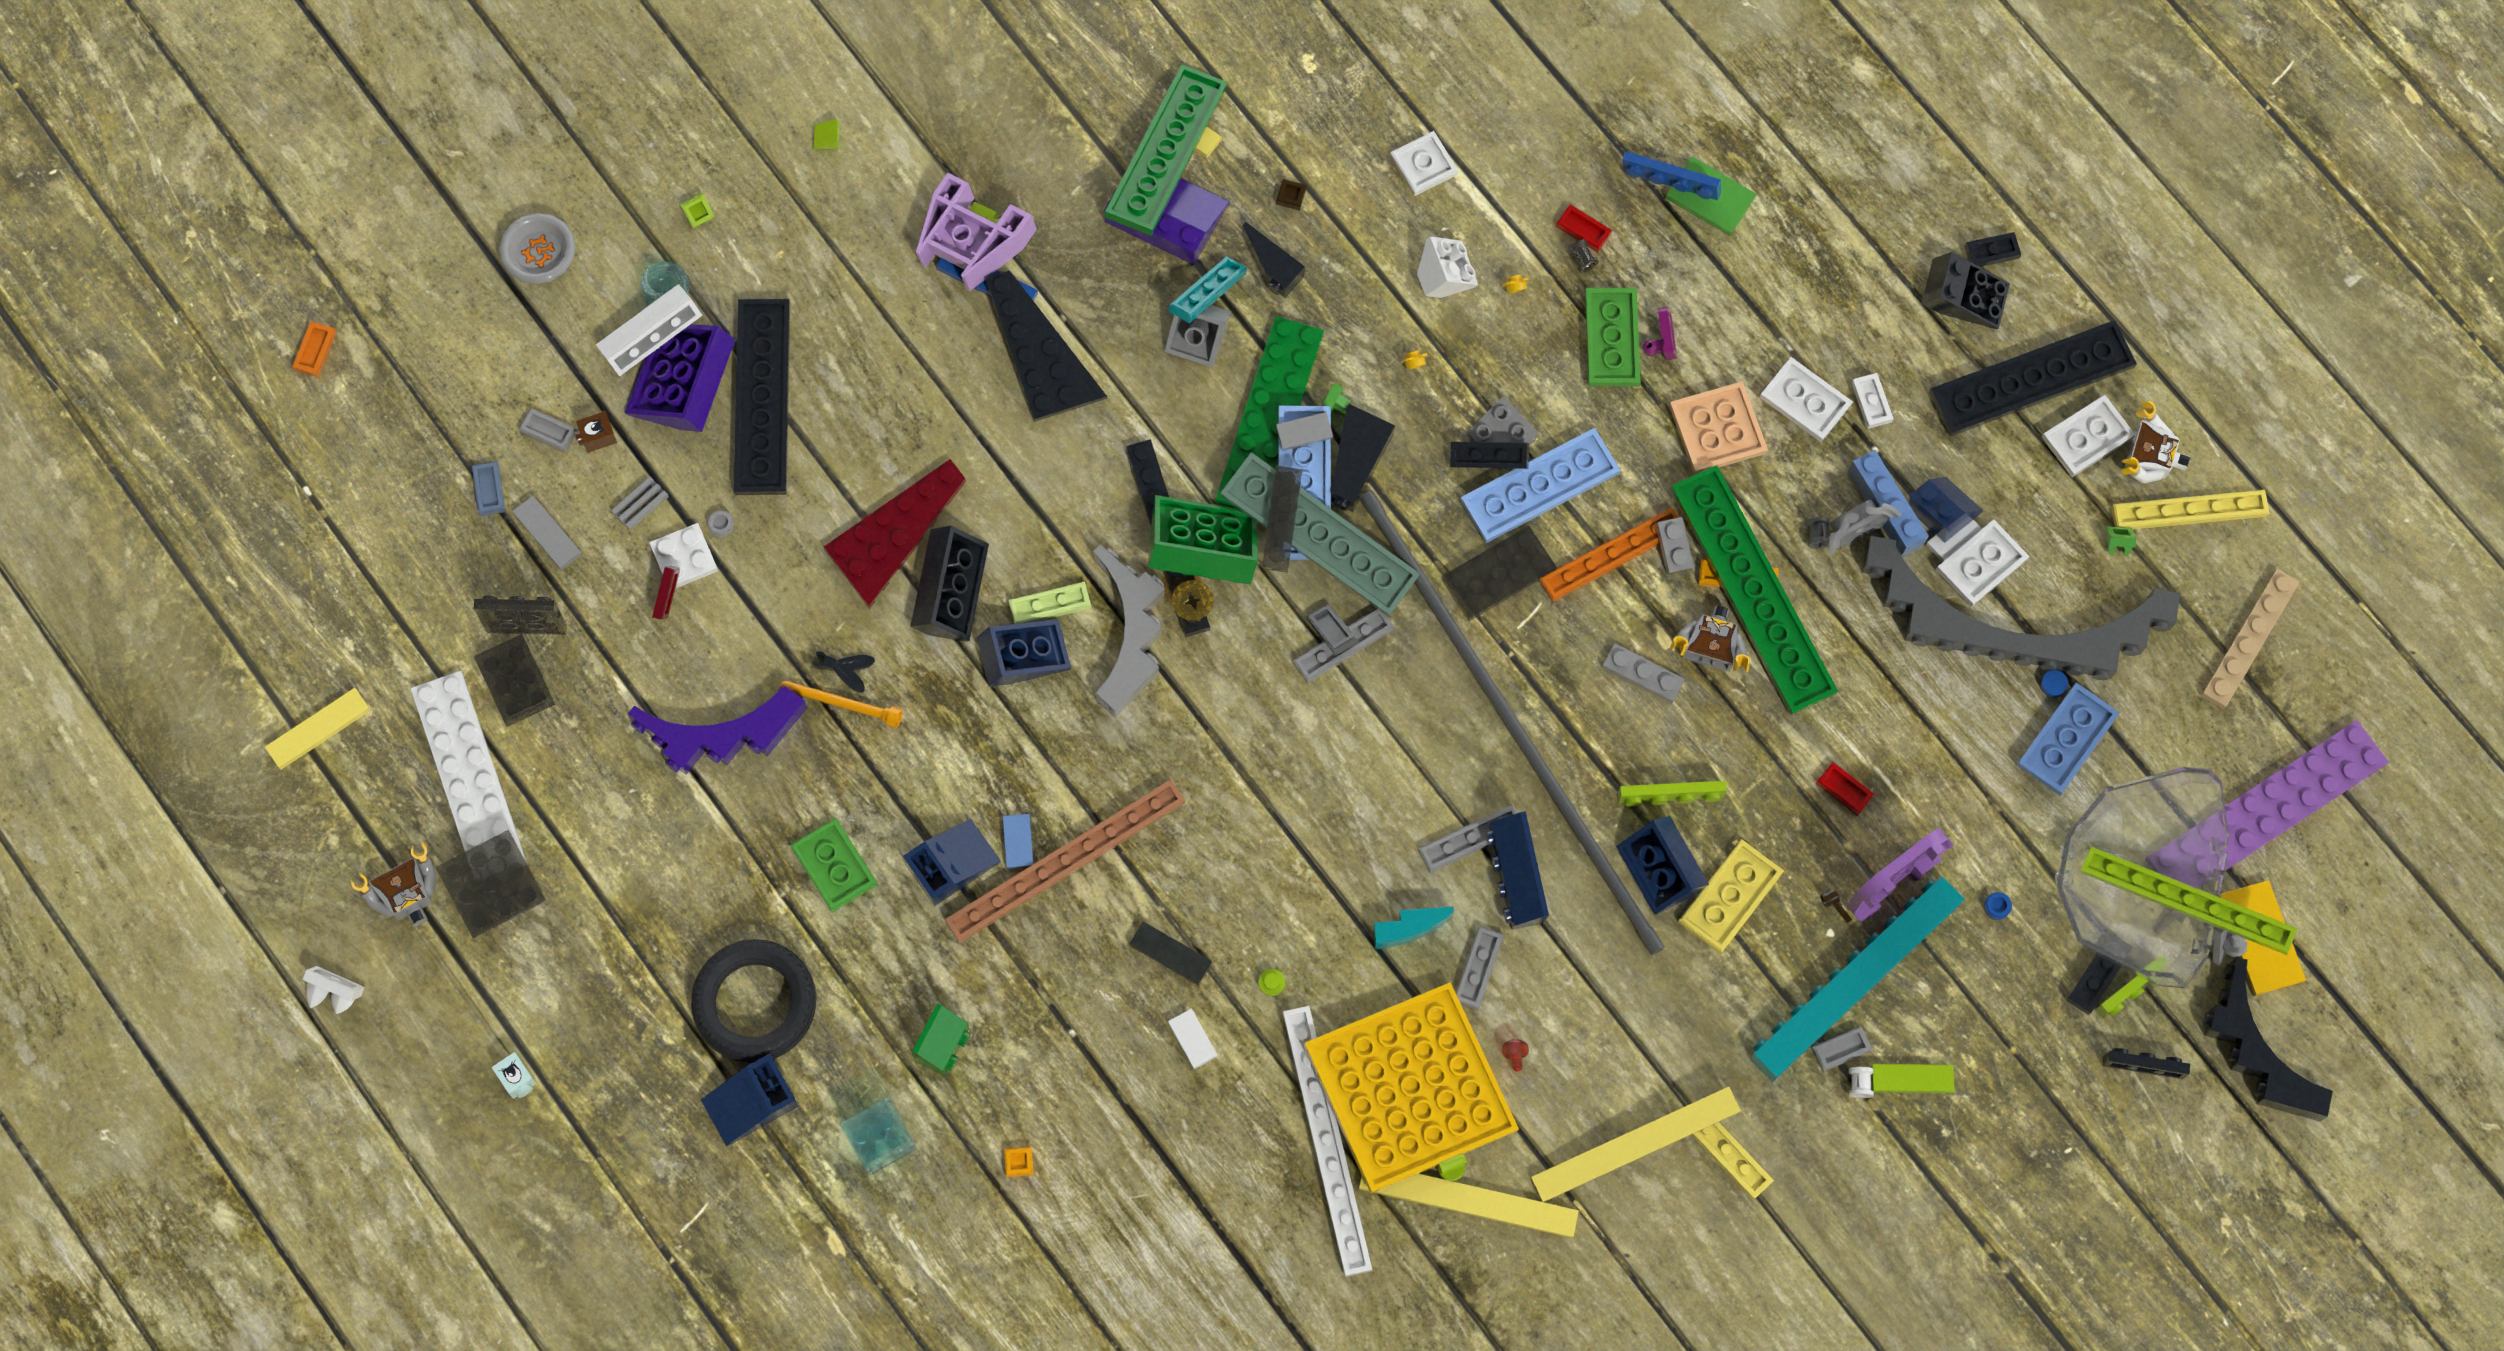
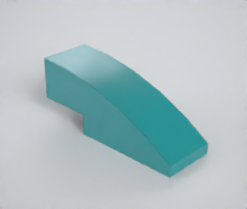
[1373,906,1454,950]

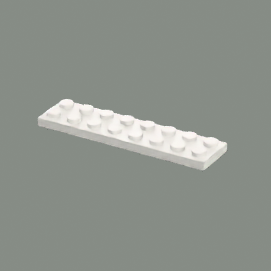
[411,671,528,883]

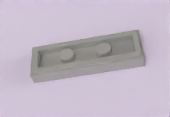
[512,496,582,570]
[1456,926,1504,1011]

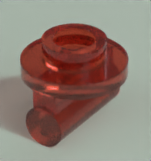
[1502,1039,1529,1071]

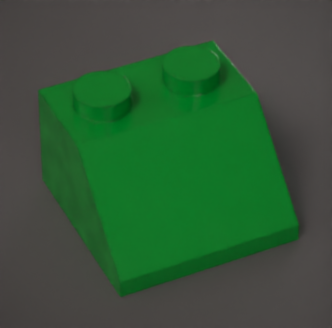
[912,1003,971,1077]

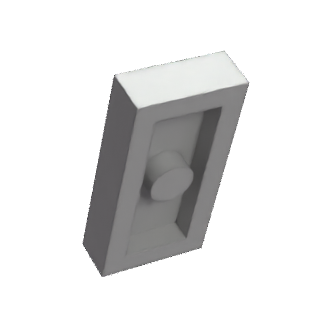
[1655,517,1694,574]

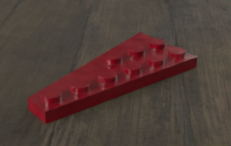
[823,459,966,609]

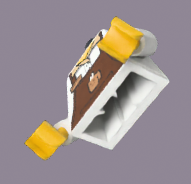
[2121,401,2190,484]

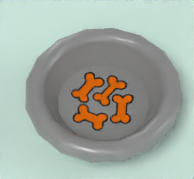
[499,213,576,284]

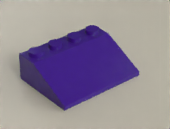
[1104,179,1229,265]
[625,324,735,432]

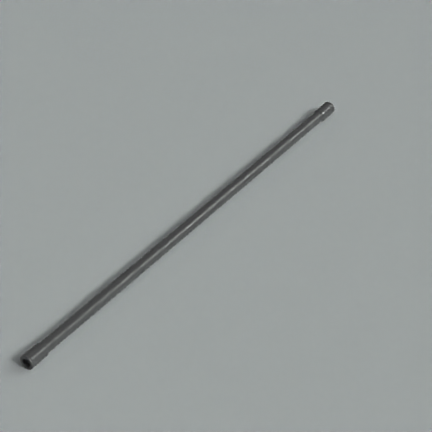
[1360,490,1665,956]

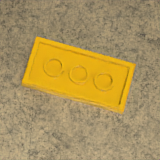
[2217,880,2306,996]

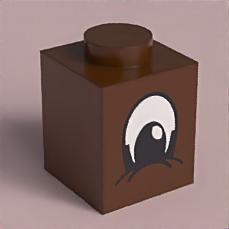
[574,411,617,453]

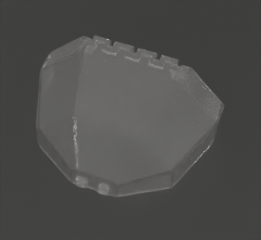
[2055,767,2229,989]

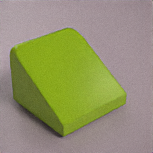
[814,119,840,149]
[679,193,715,228]

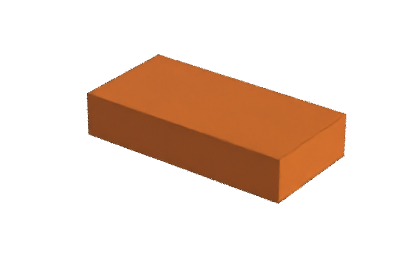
[292,321,337,378]

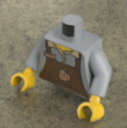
[1669,606,1751,672]
[350,841,437,927]

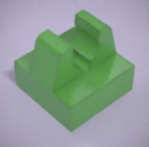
[1322,383,1351,415]
[2105,526,2137,556]

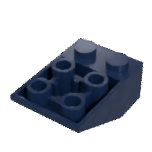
[903,819,1001,907]
[700,1054,799,1147]

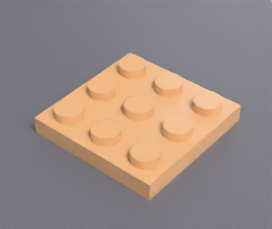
[1669,381,1768,475]

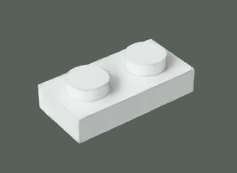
[1851,373,1893,429]

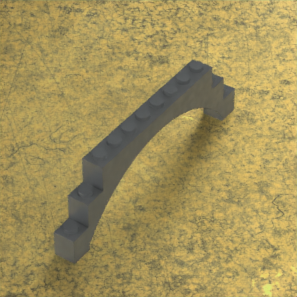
[1862,536,2180,681]

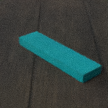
[1169,256,1247,323]

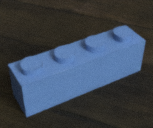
[1848,450,1928,557]

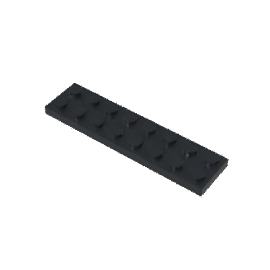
[734,299,790,495]
[1929,320,2137,437]

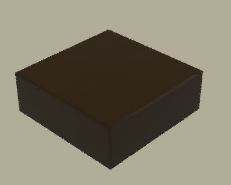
[1276,179,1307,211]

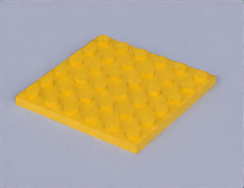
[1303,982,1519,1194]

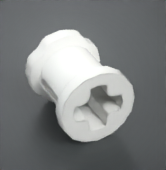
[1849,1067,1874,1098]

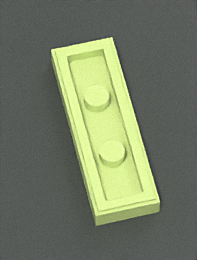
[1009,582,1091,624]

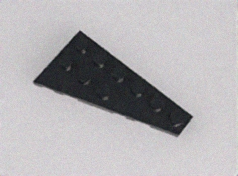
[985,270,1107,422]

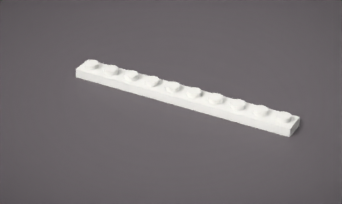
[1283,1006,1372,1277]

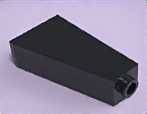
[1331,404,1395,512]

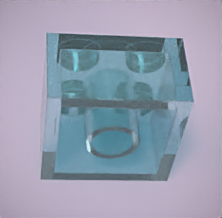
[840,1097,917,1177]

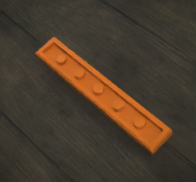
[1539,507,1686,603]

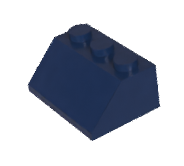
[1616,816,1709,915]

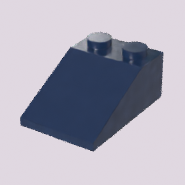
[976,619,1071,687]

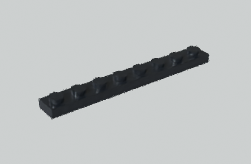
[1126,439,1210,637]

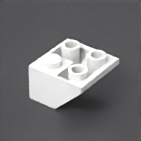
[1417,236,1478,298]

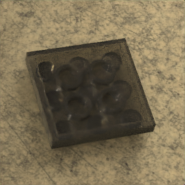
[473,595,567,635]
[435,829,546,939]

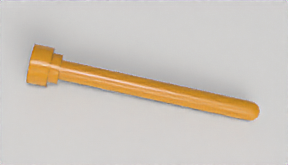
[780,681,903,729]

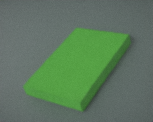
[1665,157,1757,236]
[790,818,878,913]

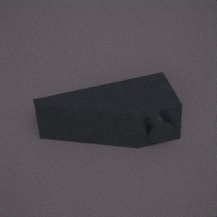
[1242,222,1305,298]

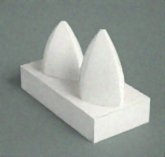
[303,966,365,1014]

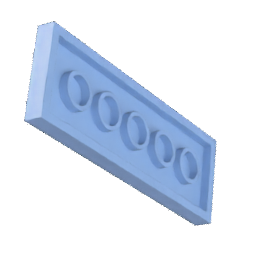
[1278,406,1331,560]
[1460,428,1621,543]

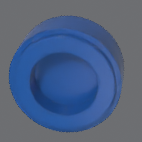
[2040,670,2068,698]
[1984,892,2012,920]

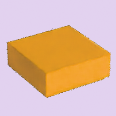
[1004,1147,1034,1178]

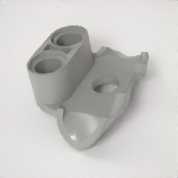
[1829,500,1902,556]

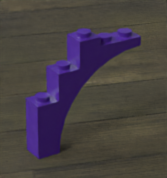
[628,686,807,775]

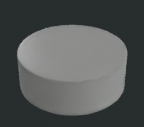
[707,510,734,538]

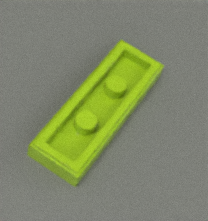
[1871,1064,1955,1093]

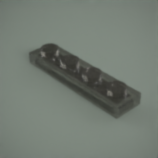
[1261,466,1303,573]

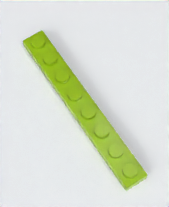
[2080,846,2298,955]

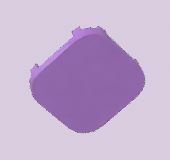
[1847,828,1953,923]

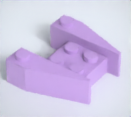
[916,173,1037,291]

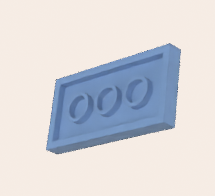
[2016,682,2120,796]

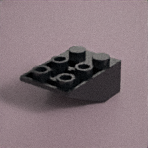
[1921,252,2010,329]

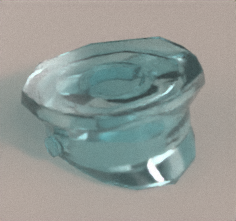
[640,261,689,305]

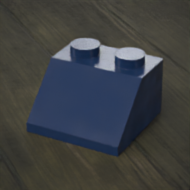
[1909,477,1983,543]

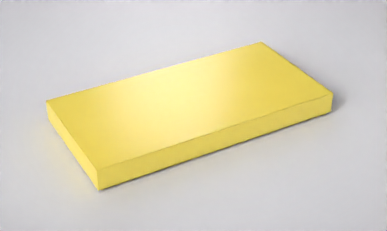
[1678,839,1784,954]

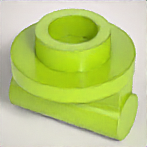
[1438,1153,1467,1181]

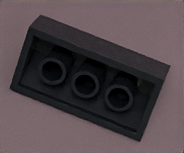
[910,526,989,642]

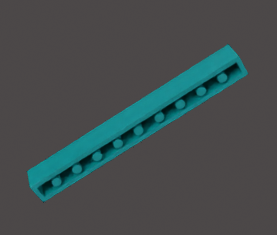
[1750,876,1965,1083]

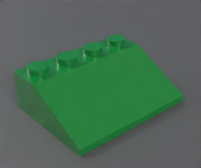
[1148,495,1258,585]

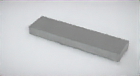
[1293,608,1395,684]
[1418,804,1518,873]

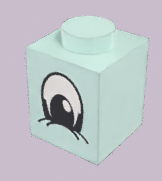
[492,1052,537,1099]

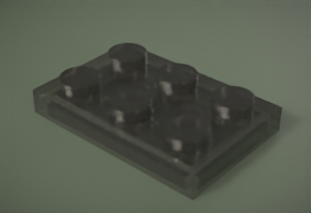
[474,634,555,727]

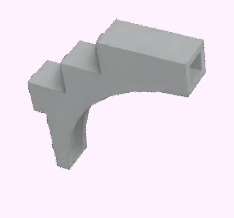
[1093,544,1164,718]

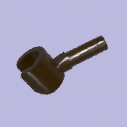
[1820,890,1852,923]

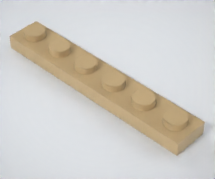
[2201,569,2300,710]

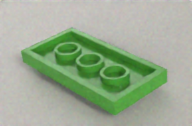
[1585,288,1641,387]

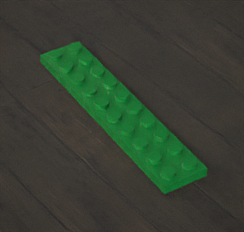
[1670,465,1839,715]

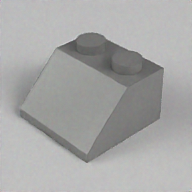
[1164,305,1232,368]

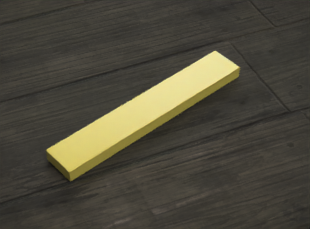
[2111,490,2270,529]

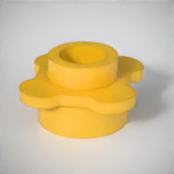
[1502,274,1529,294]
[1401,350,1428,370]

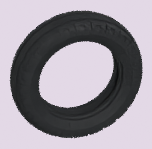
[691,939,816,1063]

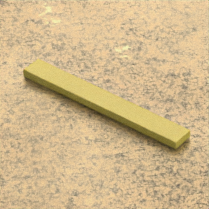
[1531,1087,1741,1202]
[1359,1174,1579,1239]

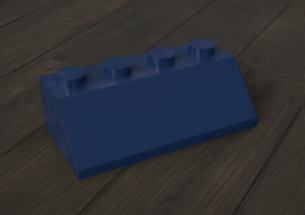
[1486,811,1549,930]

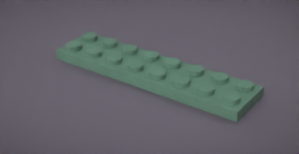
[1220,452,1420,617]

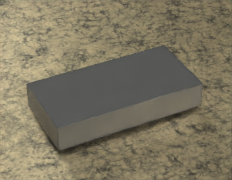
[1307,604,1357,656]

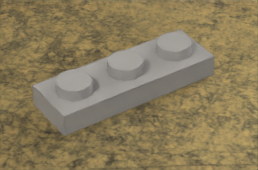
[1602,643,1685,704]

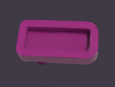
[1642,306,1677,360]

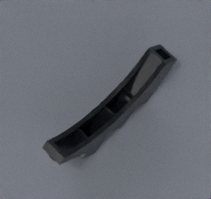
[2202,957,2333,1121]

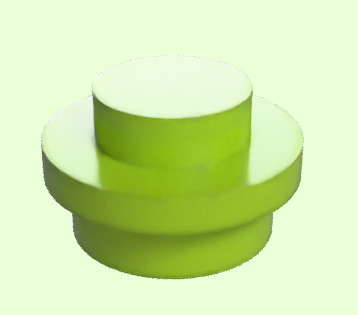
[1258,969,1285,996]

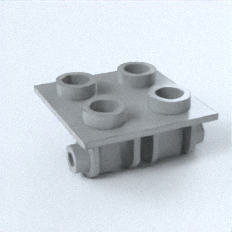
[1468,396,1538,469]

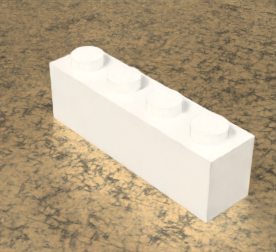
[596,284,702,376]

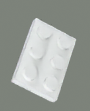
[1759,357,1853,443]
[2041,395,2135,477]
[1936,520,2030,607]

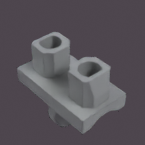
[2204,923,2247,965]

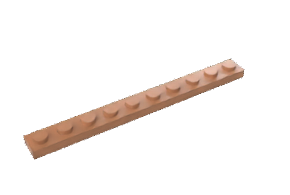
[945,779,1185,944]

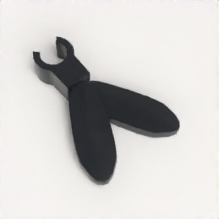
[812,651,875,693]

